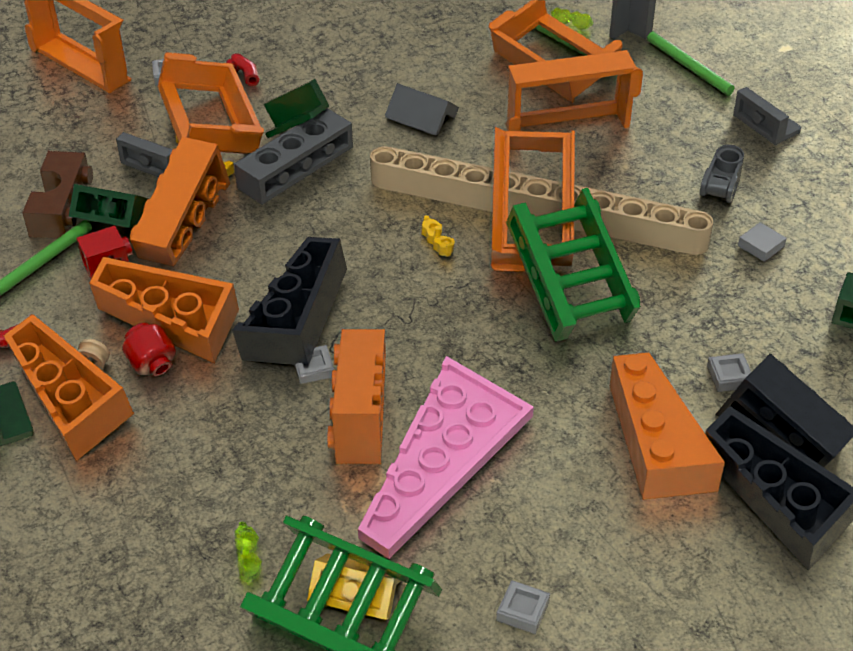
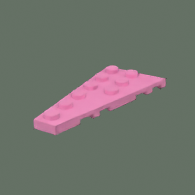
[358,356,534,559]

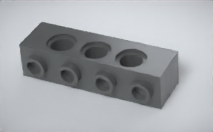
[234,108,353,205]

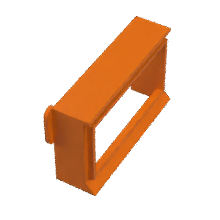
[24,0,132,93]
[489,0,623,103]
[505,50,643,131]
[158,52,264,154]
[491,127,575,272]

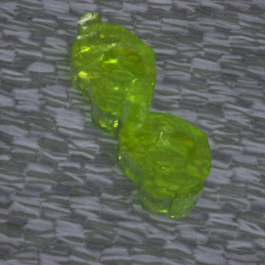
[551,7,594,30]
[235,521,262,582]

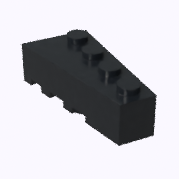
[232,237,347,366]
[705,406,853,571]

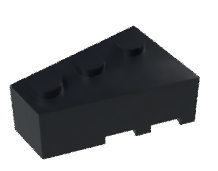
[715,353,853,467]

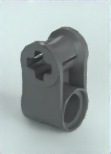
[699,144,744,203]

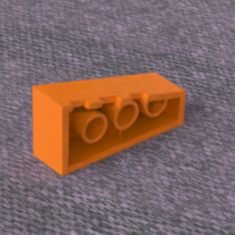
[130,137,231,267]
[89,257,239,364]
[4,314,134,462]
[327,329,386,464]
[609,352,725,500]

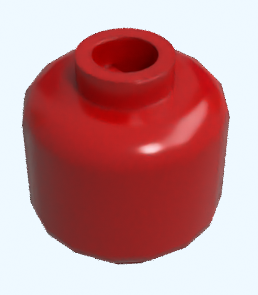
[122,322,176,377]

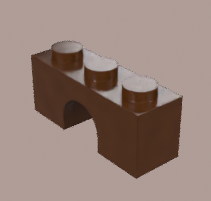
[22,151,93,239]

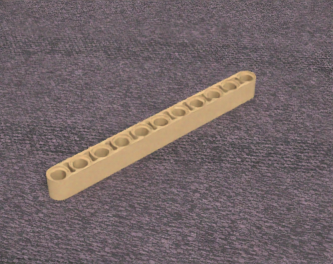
[370,146,713,255]

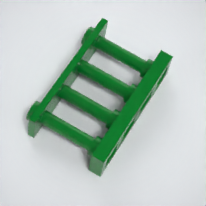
[506,188,641,342]
[240,515,442,651]

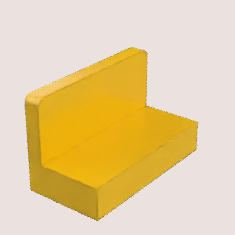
[307,554,401,620]

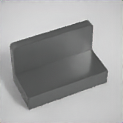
[609,0,656,39]
[385,83,459,136]
[733,87,801,145]
[116,132,173,177]

